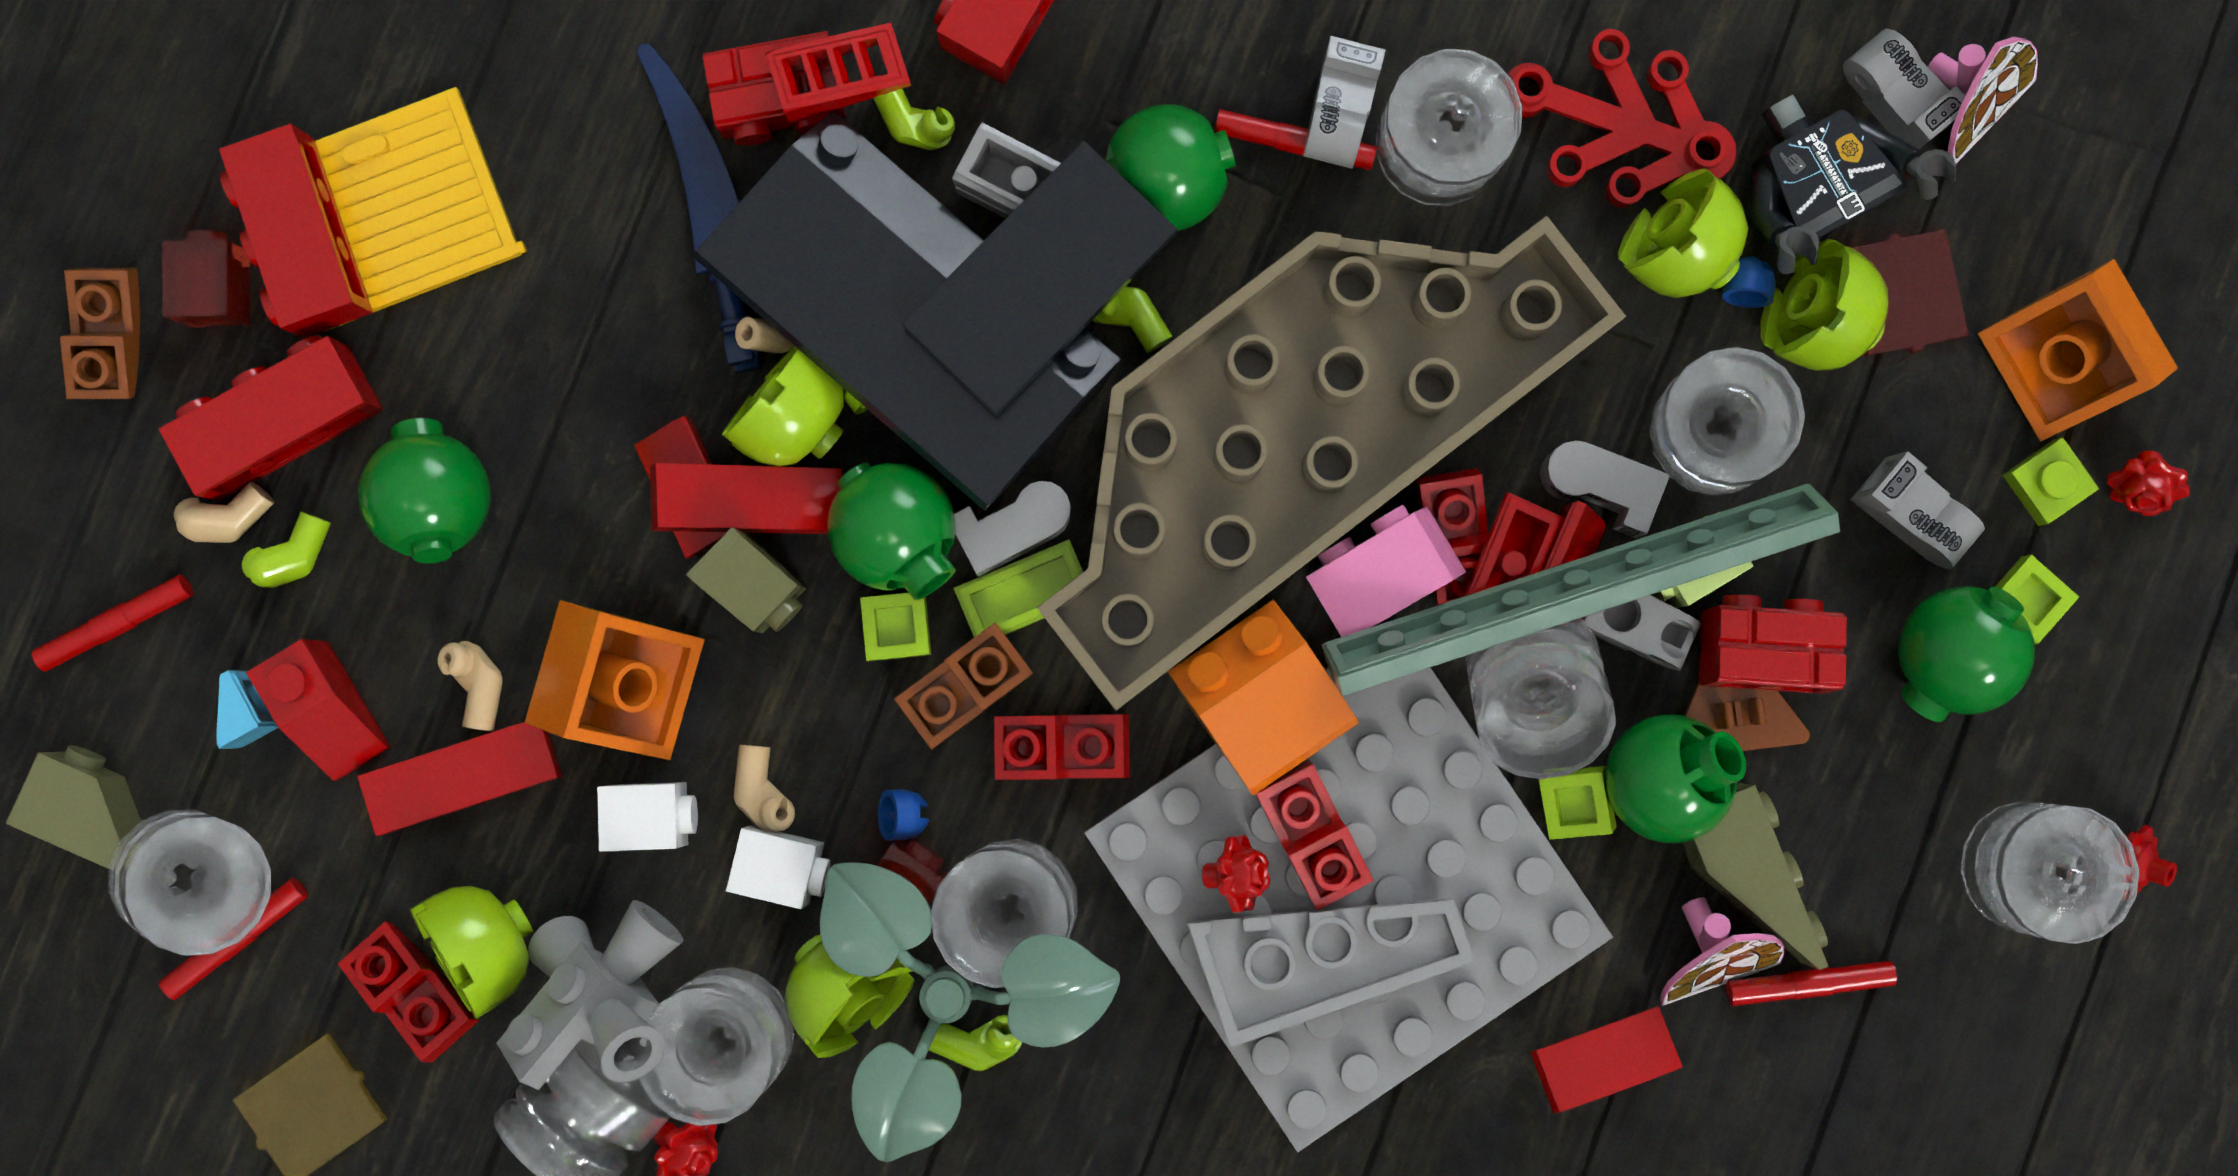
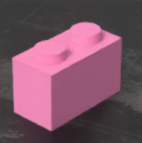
[1306,505,1466,637]

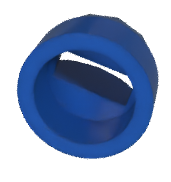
[1722,256,1776,308]
[878,789,929,841]

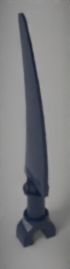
[637,43,761,374]

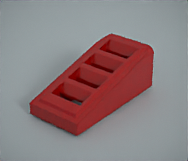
[765,23,911,124]

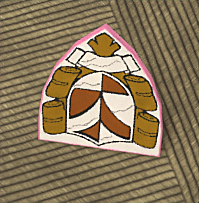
[1928,37,2038,164]
[1659,897,1784,1006]

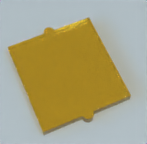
[233,1034,387,1176]

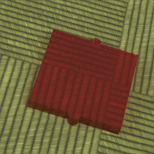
[1852,229,1969,357]

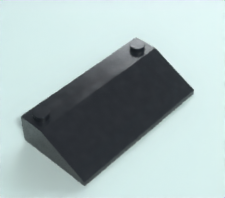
[693,111,1121,511]

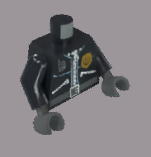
[1747,94,1956,274]

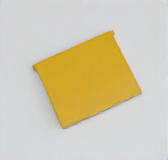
[315,87,527,331]

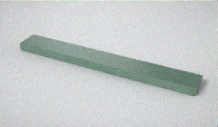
[1321,483,1840,696]

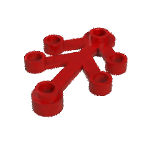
[1500,29,1736,208]

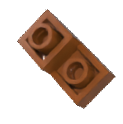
[60,268,140,399]
[894,622,1033,750]

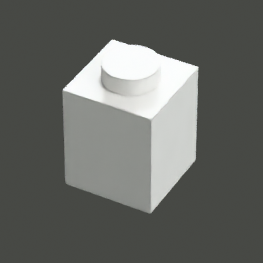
[597,782,698,851]
[726,825,830,909]

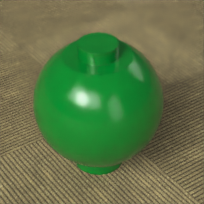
[1105,104,1236,231]
[358,418,491,564]
[827,463,956,600]
[1898,586,2035,722]
[1605,714,1746,843]

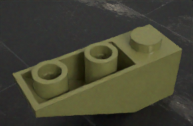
[1682,783,1829,970]

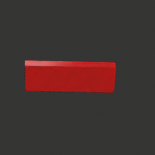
[650,463,842,534]
[357,722,563,836]

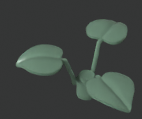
[820,862,1120,1162]

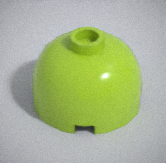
[1618,169,1748,298]
[1760,239,1888,371]
[722,346,844,467]
[410,886,533,1019]
[784,934,914,1058]

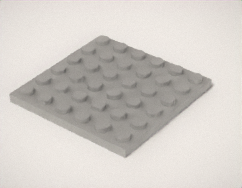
[1084,668,1613,1152]

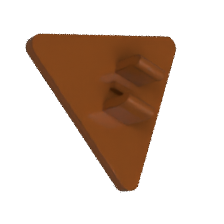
[1684,679,1810,751]

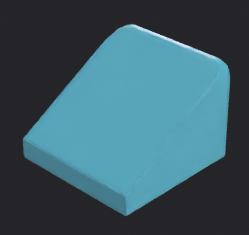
[216,670,278,749]

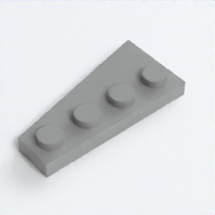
[1187,898,1476,1048]

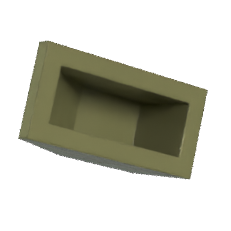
[686,527,806,633]
[6,745,155,875]

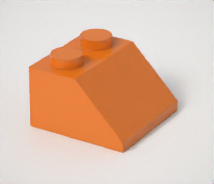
[1978,259,2178,442]
[1168,599,1359,796]
[524,600,705,760]

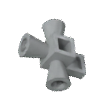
[497,900,684,1090]

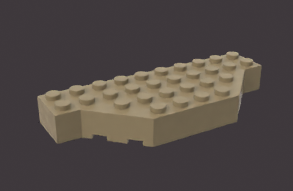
[1037,216,1627,710]

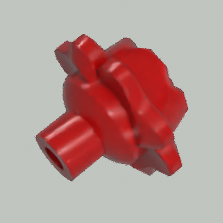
[2107,450,2190,516]
[2102,825,2177,900]
[1202,835,1271,913]
[654,1115,718,1176]

